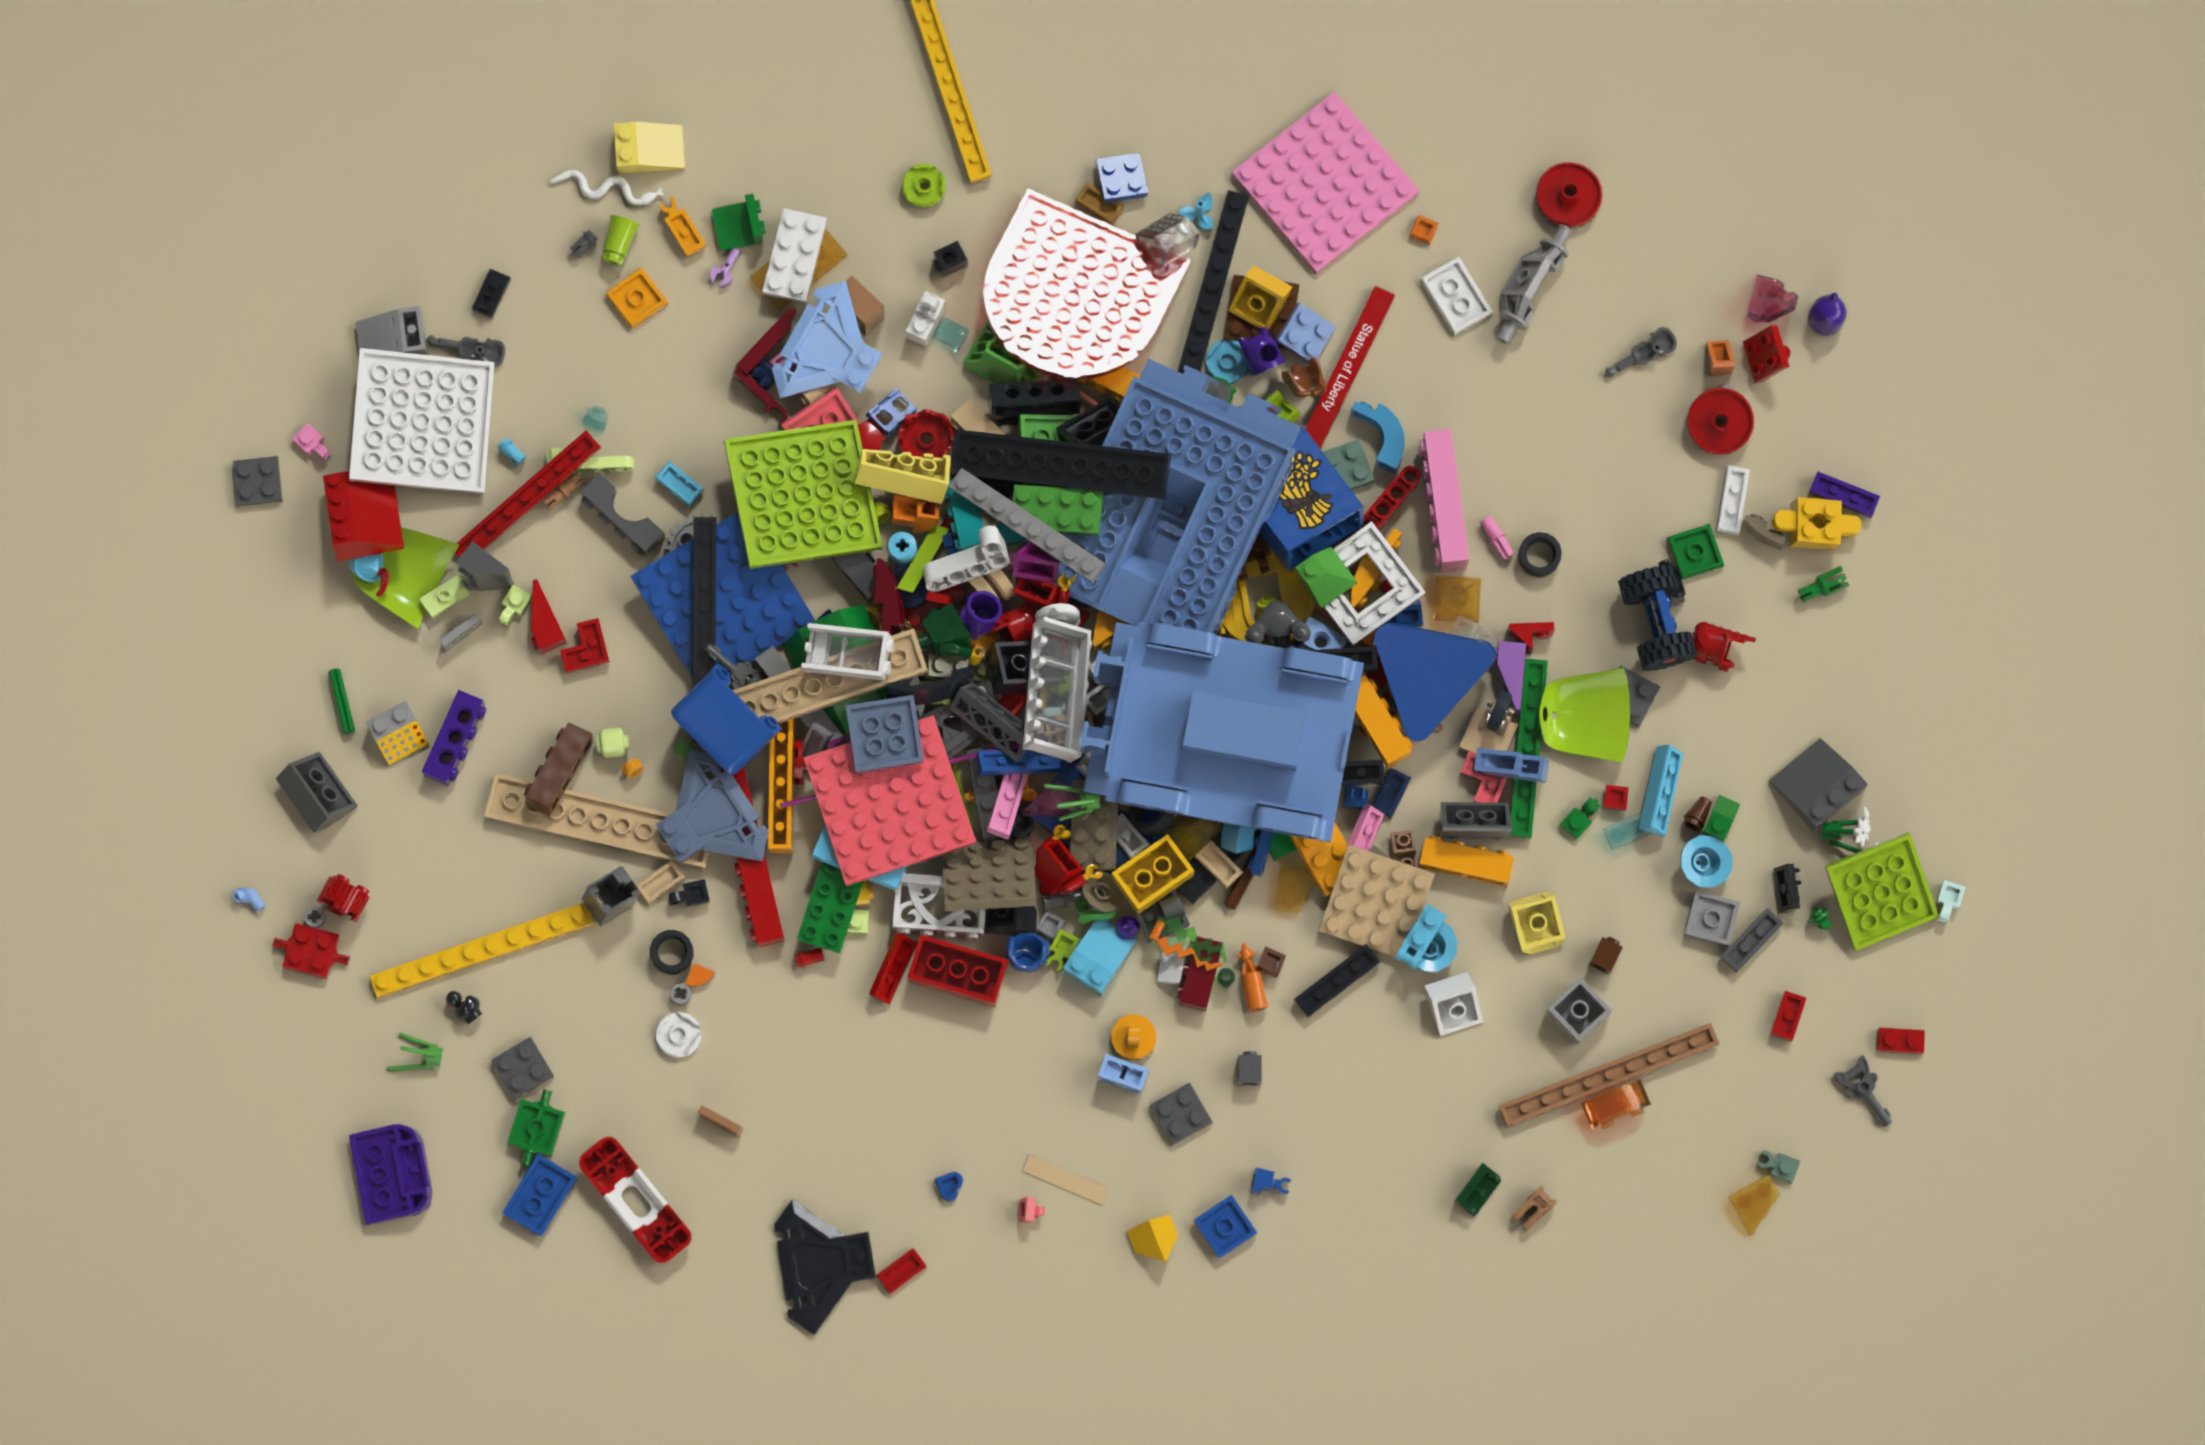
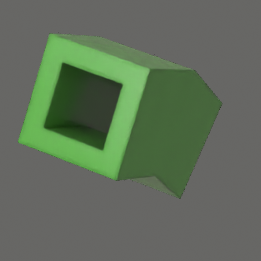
[673,739,696,763]

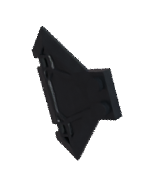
[774,1199,876,1335]

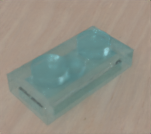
[1603,812,1652,850]

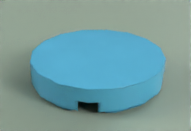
[1206,339,1249,384]

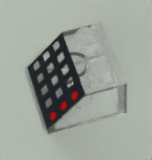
[1135,213,1200,267]

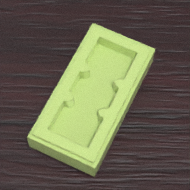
[419,575,470,619]

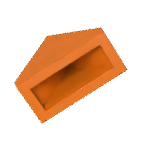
[1706,340,1735,376]

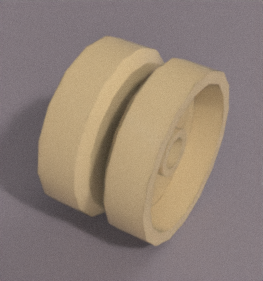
[964,569,1015,601]

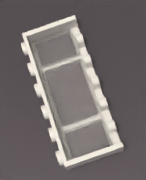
[1023,617,1092,763]

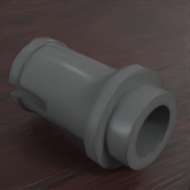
[570,229,598,258]

